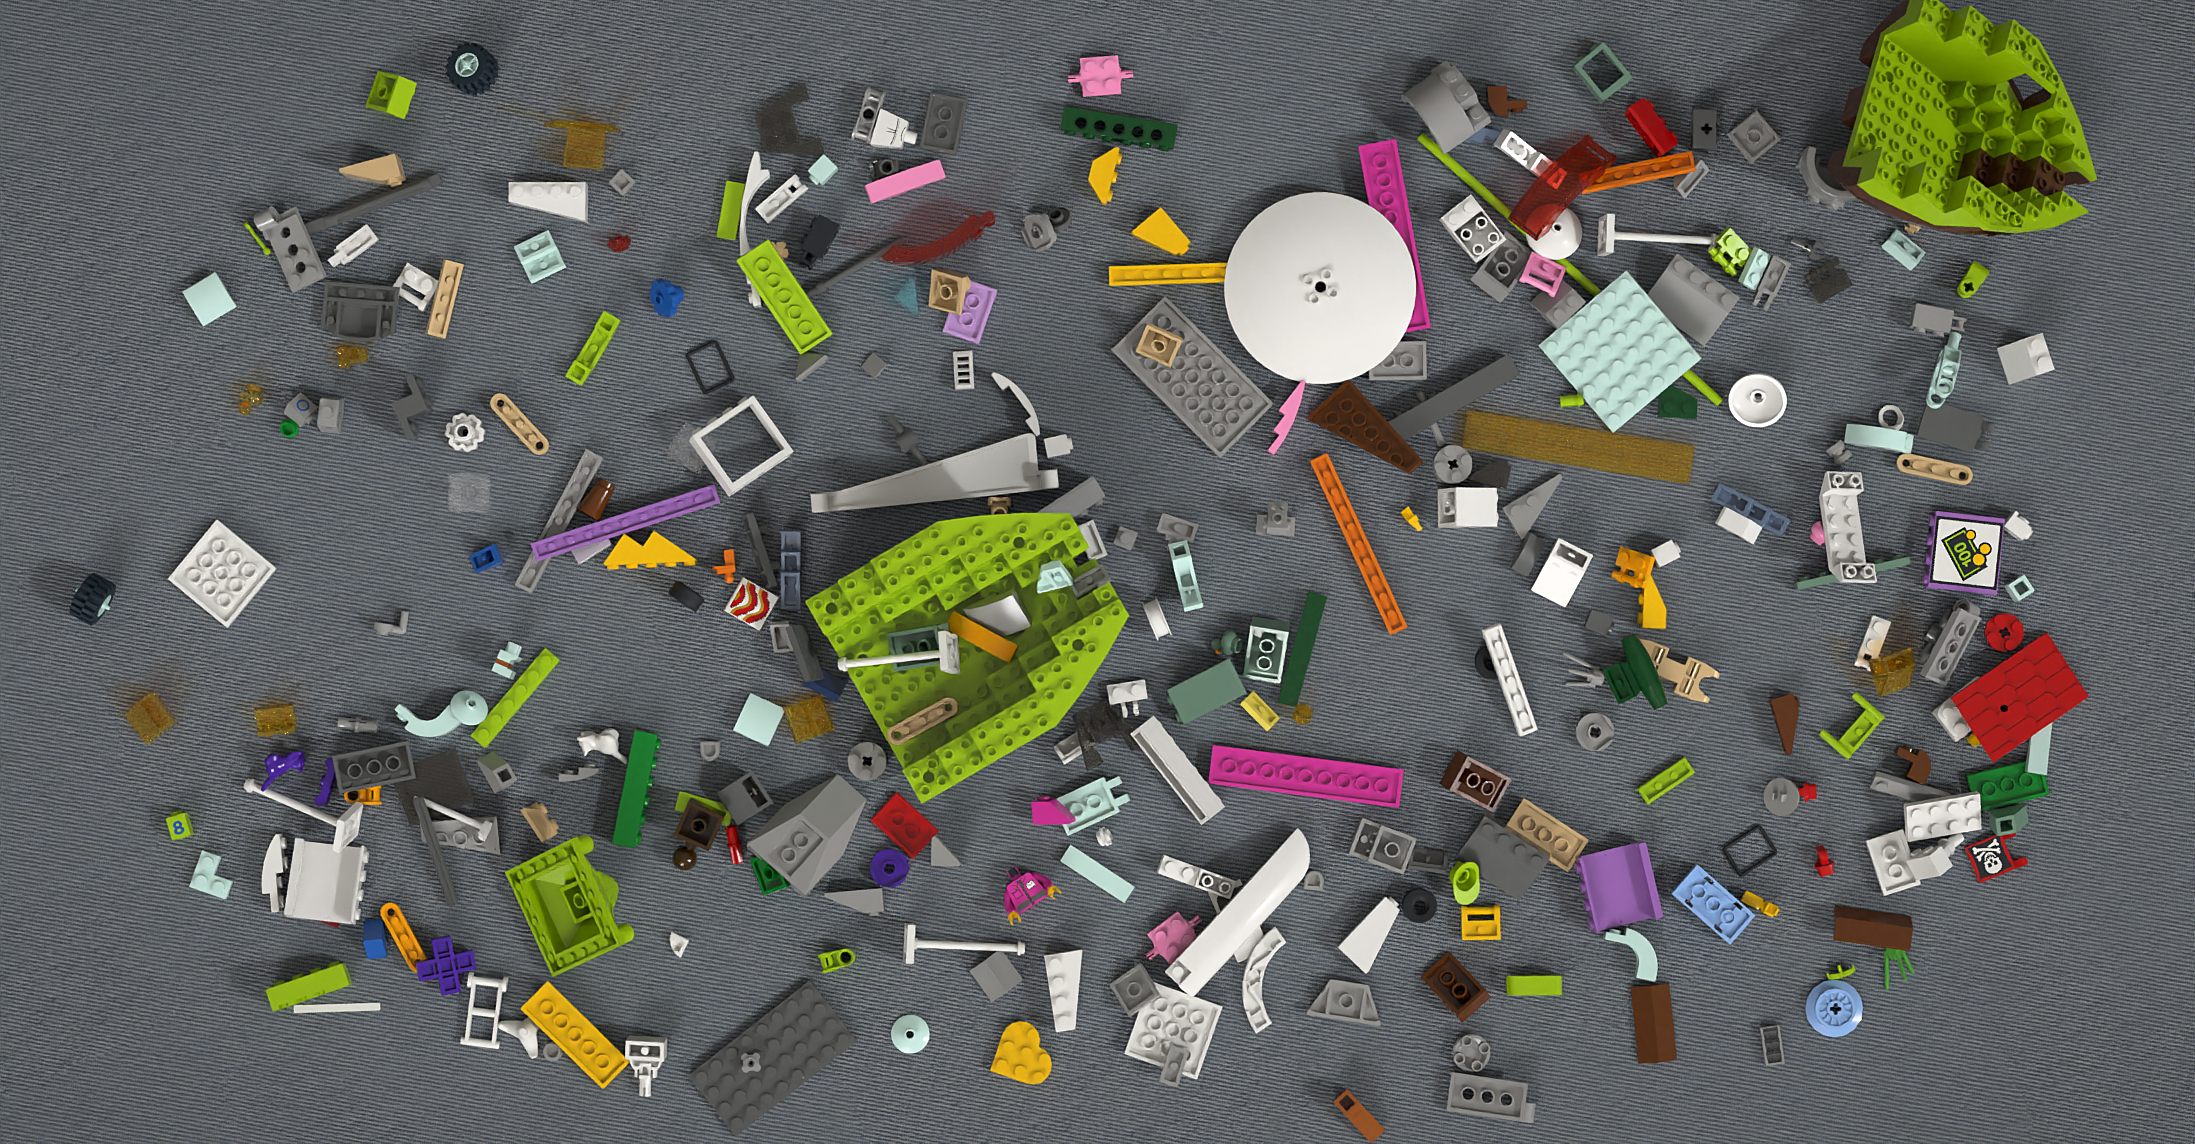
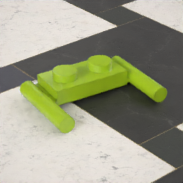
[1818,692,1885,760]

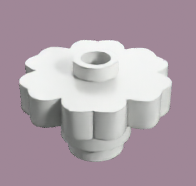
[445,413,485,452]

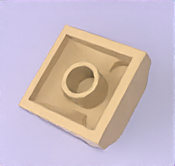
[929,268,971,315]
[520,801,559,842]

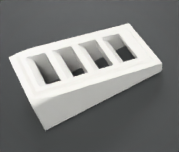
[953,351,974,390]

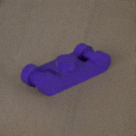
[315,758,336,806]

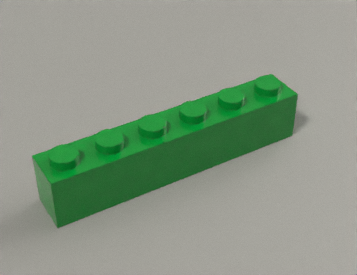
[612,730,661,848]

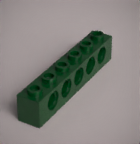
[1060,106,1177,152]

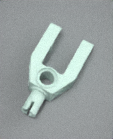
[1926,332,1962,409]

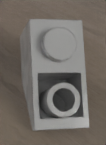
[476,752,517,794]

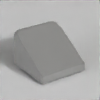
[861,353,887,379]

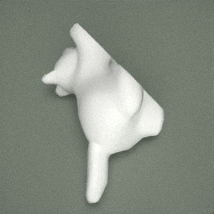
[577,728,628,764]

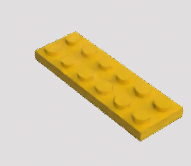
[520,981,630,1089]

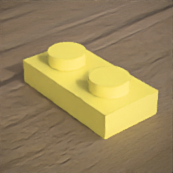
[1240,691,1280,731]

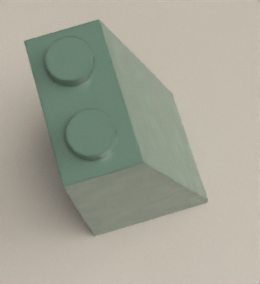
[1165,659,1247,724]

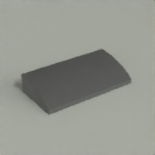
[332,739,416,794]

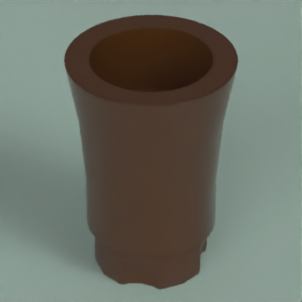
[576,478,615,522]

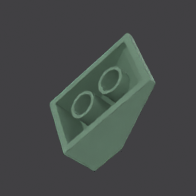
[1243,616,1290,684]
[887,622,950,672]

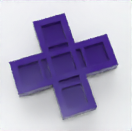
[415,935,476,996]

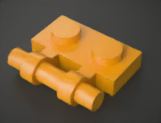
[1611,546,1655,588]

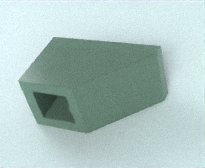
[1988,804,2029,836]

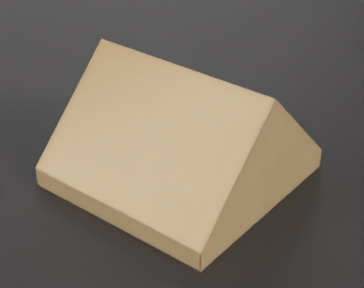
[1135,323,1183,367]

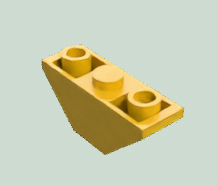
[1088,147,1122,206]

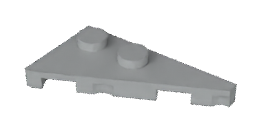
[1502,474,1562,540]

